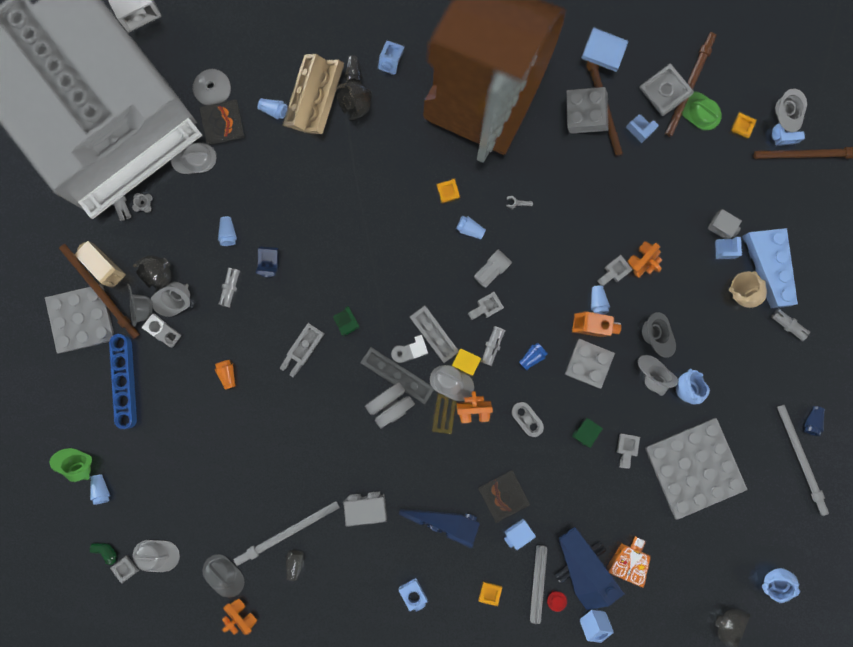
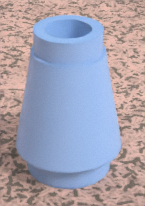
[258,98,287,119]
[218,216,237,246]
[456,216,486,239]
[591,285,610,314]
[90,475,110,505]

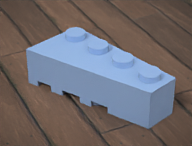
[742,228,798,308]

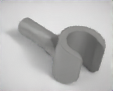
[506,196,533,209]

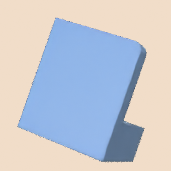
[626,114,659,143]
[715,237,742,259]
[580,610,614,642]

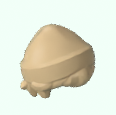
[729,271,767,308]

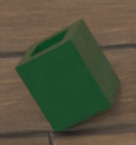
[333,306,360,337]
[571,418,603,448]

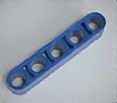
[109,334,137,429]

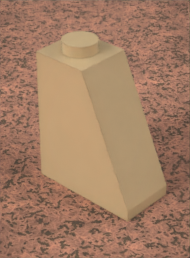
[74,241,126,288]

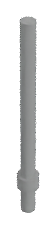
[777,405,829,516]
[234,501,340,566]

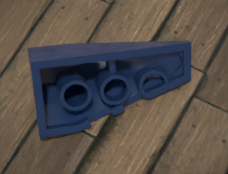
[399,509,480,548]
[559,527,624,610]

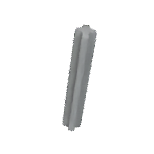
[530,545,547,624]

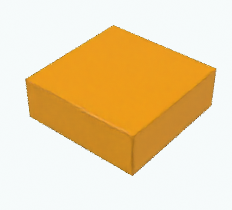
[731,113,757,138]
[437,179,460,203]
[478,581,502,606]

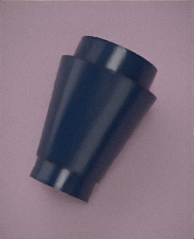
[804,406,825,436]

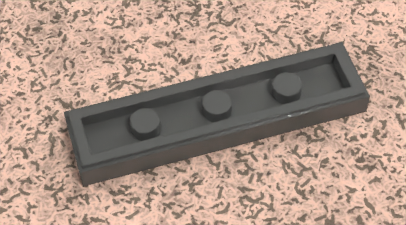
[361,347,434,404]

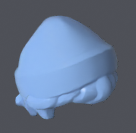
[676,369,710,405]
[762,568,800,603]

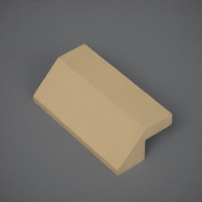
[283,54,344,134]

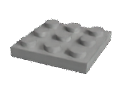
[45,284,114,354]

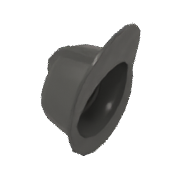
[128,284,153,327]
[642,312,676,358]
[203,555,245,598]

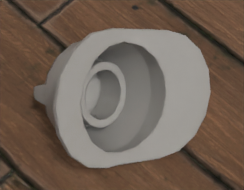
[775,89,807,132]
[171,143,216,174]
[151,282,190,317]
[638,355,678,396]
[430,365,474,401]
[133,540,180,572]

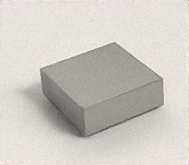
[110,555,139,584]

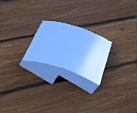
[582,28,628,72]

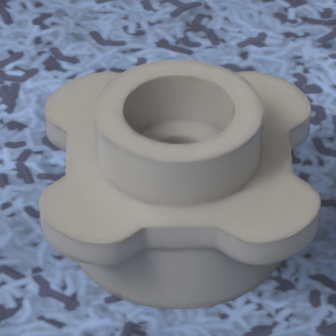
[132,193,153,213]

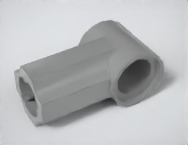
[474,249,512,288]

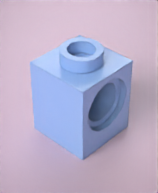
[504,519,536,550]
[399,578,427,611]

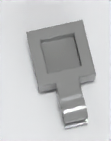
[598,255,633,286]
[468,292,504,320]
[617,434,640,469]

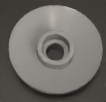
[193,69,231,106]

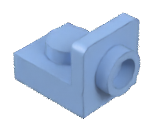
[378,41,404,74]
[772,123,805,145]

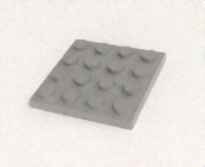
[645,418,748,520]

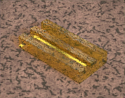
[432,393,456,434]

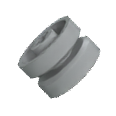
[365,382,415,429]

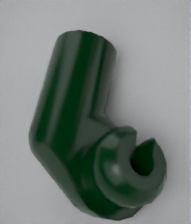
[90,543,116,565]

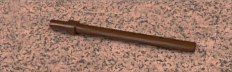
[665,33,716,137]
[584,49,623,156]
[754,147,853,159]
[59,244,140,339]

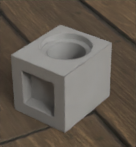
[708,209,742,239]

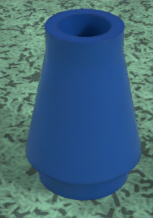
[520,342,548,370]

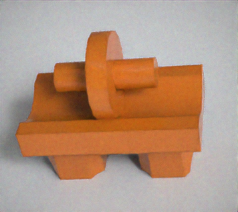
[628,241,662,278]
[456,391,493,423]
[222,599,257,635]

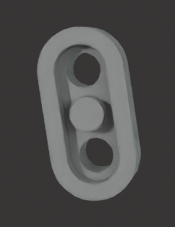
[512,402,544,437]

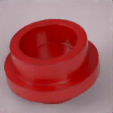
[547,591,567,612]

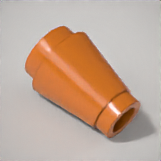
[214,359,236,389]

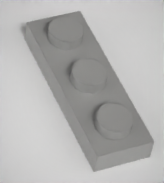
[410,306,459,363]

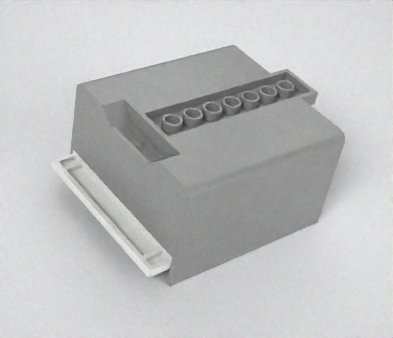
[0,0,202,219]

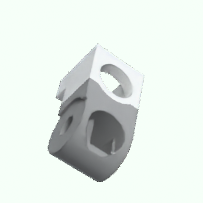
[142,314,182,348]
[391,335,428,363]

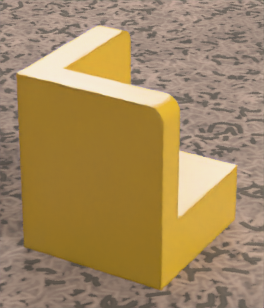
[452,349,481,376]

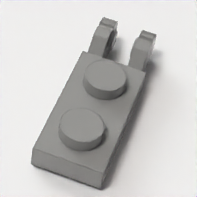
[280,323,324,377]

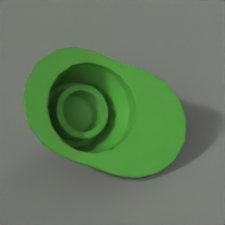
[682,92,721,130]
[49,448,92,482]

